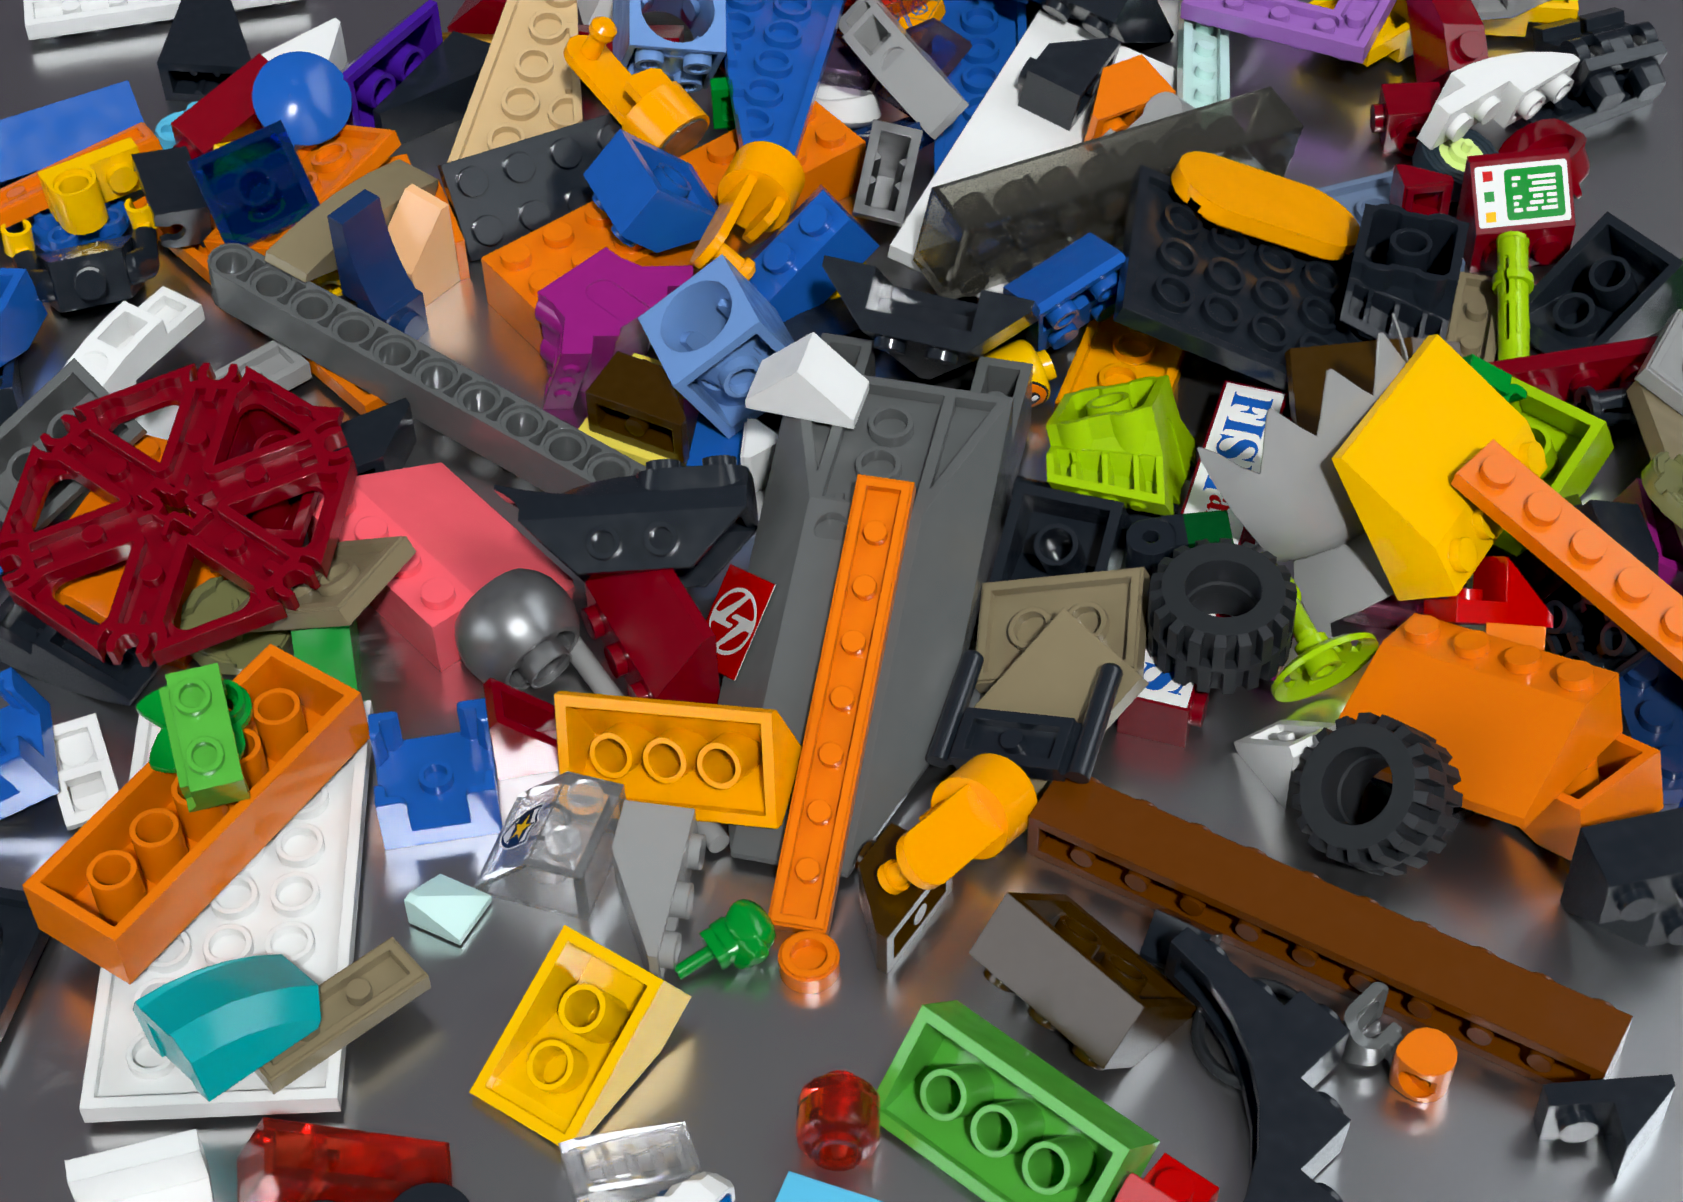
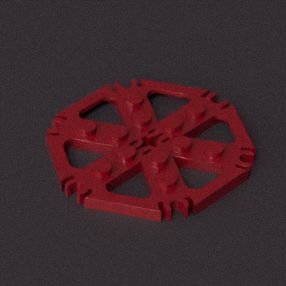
[0,363,358,667]

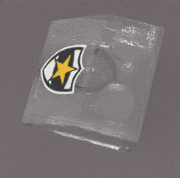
[474,771,626,921]

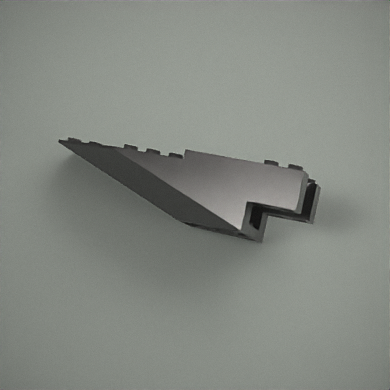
[718,333,1033,878]

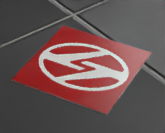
[706,564,775,681]

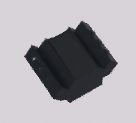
[1340,203,1469,341]

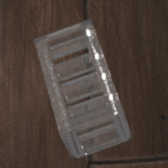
[558,1121,703,1202]

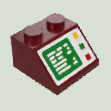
[1456,146,1576,273]

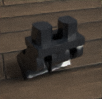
[1532,7,1667,112]

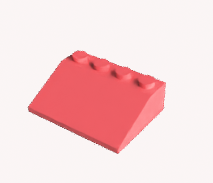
[307,462,574,672]

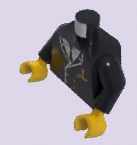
[0,198,160,312]

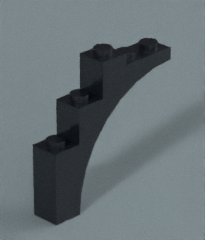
[1164,926,1351,1202]

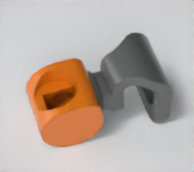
[1341,982,1458,1103]

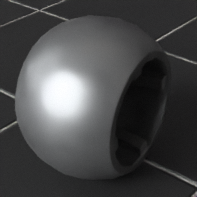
[455,568,579,691]

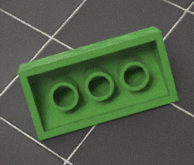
[865,1000,1160,1202]

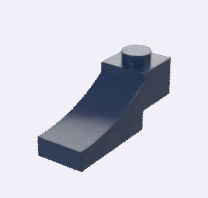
[327,189,429,340]

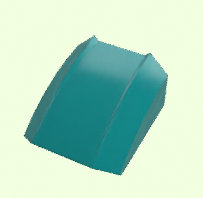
[133,954,321,1102]

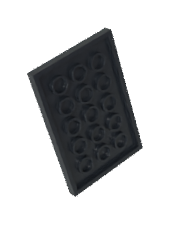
[1113,165,1374,392]

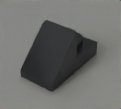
[1533,1074,1676,1179]

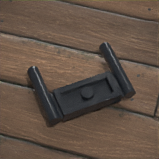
[926,650,1123,784]

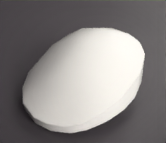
[815,83,882,130]

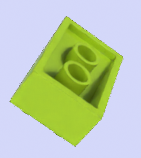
[1492,376,1614,559]

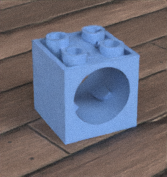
[613,0,726,93]
[638,254,794,439]

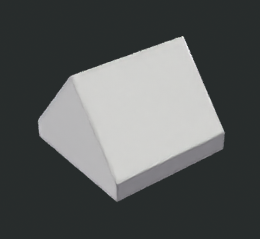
[740,418,779,493]

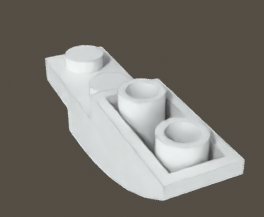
[1417,52,1580,150]
[63,286,205,394]

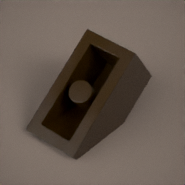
[585,351,689,464]
[855,823,953,975]

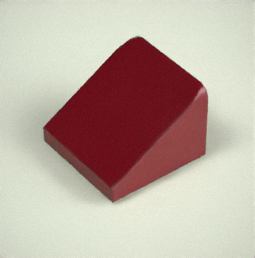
[1389,164,1454,215]

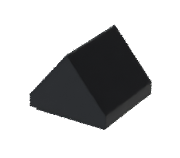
[1139,909,1223,970]

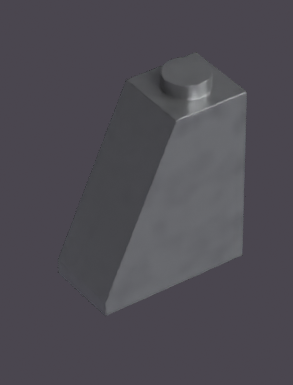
[852,119,923,227]

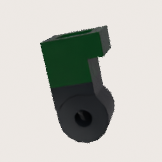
[1126,510,1234,580]

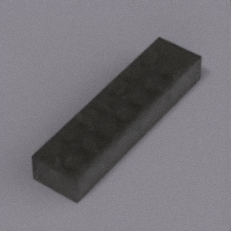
[913,86,1304,299]

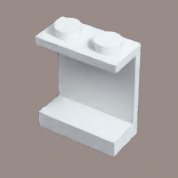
[65,1129,214,1202]

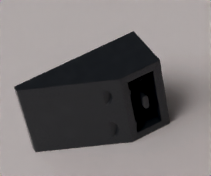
[1515,500,1659,678]

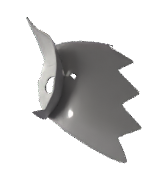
[1197,313,1409,639]

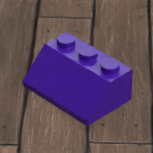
[341,0,443,128]

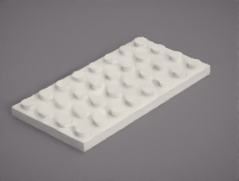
[79,700,374,1123]

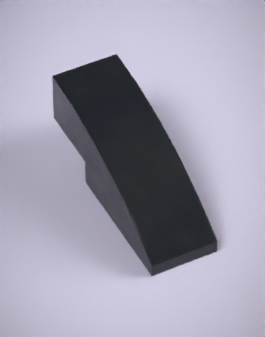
[0,595,162,706]

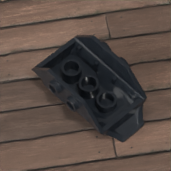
[494,455,759,588]

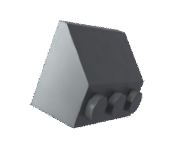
[0,358,147,532]

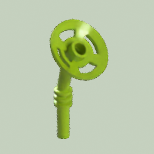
[1261,552,1379,702]

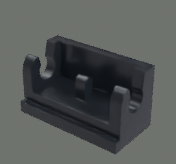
[132,146,211,248]

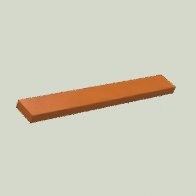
[768,474,916,936]

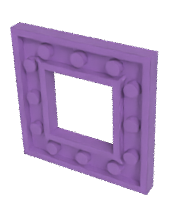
[1180,0,1397,64]

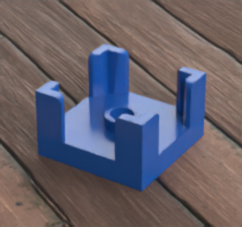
[0,667,60,820]
[368,698,503,850]

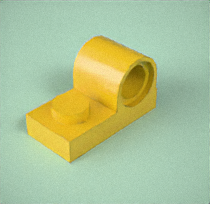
[37,137,141,235]

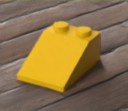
[469,925,692,1154]

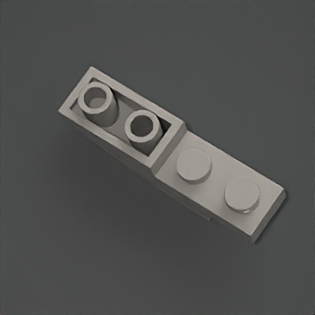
[838,0,969,140]

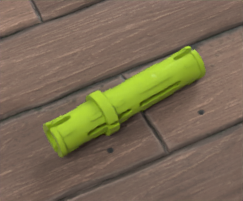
[1492,231,1534,361]

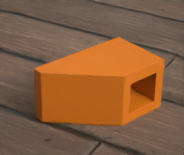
[1082,54,1176,156]

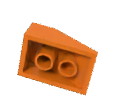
[1519,733,1664,861]

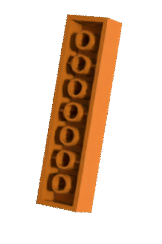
[481,101,866,353]

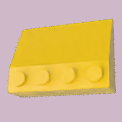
[1331,334,1548,601]

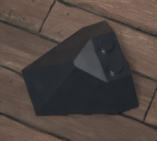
[822,255,1040,380]

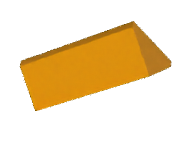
[554,691,802,829]

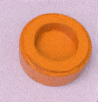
[778,930,840,994]

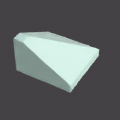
[404,874,492,945]

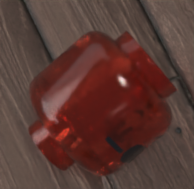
[796,1070,881,1172]

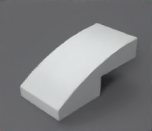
[53,713,119,831]

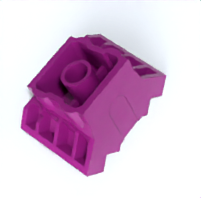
[535,247,693,409]

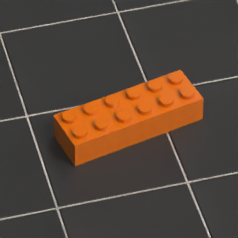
[22,644,370,985]

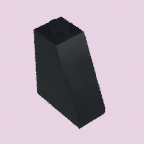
[157,0,251,102]

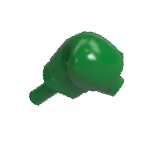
[673,899,776,980]

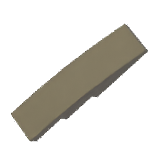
[264,159,439,283]

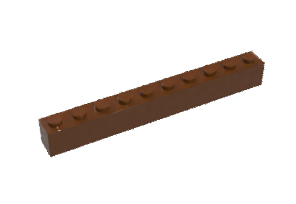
[1027,777,1633,1085]

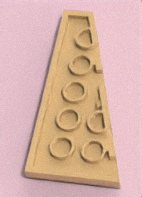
[447,0,583,163]

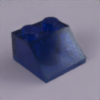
[188,120,321,247]

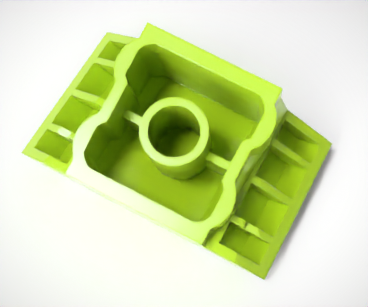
[1046,375,1197,515]

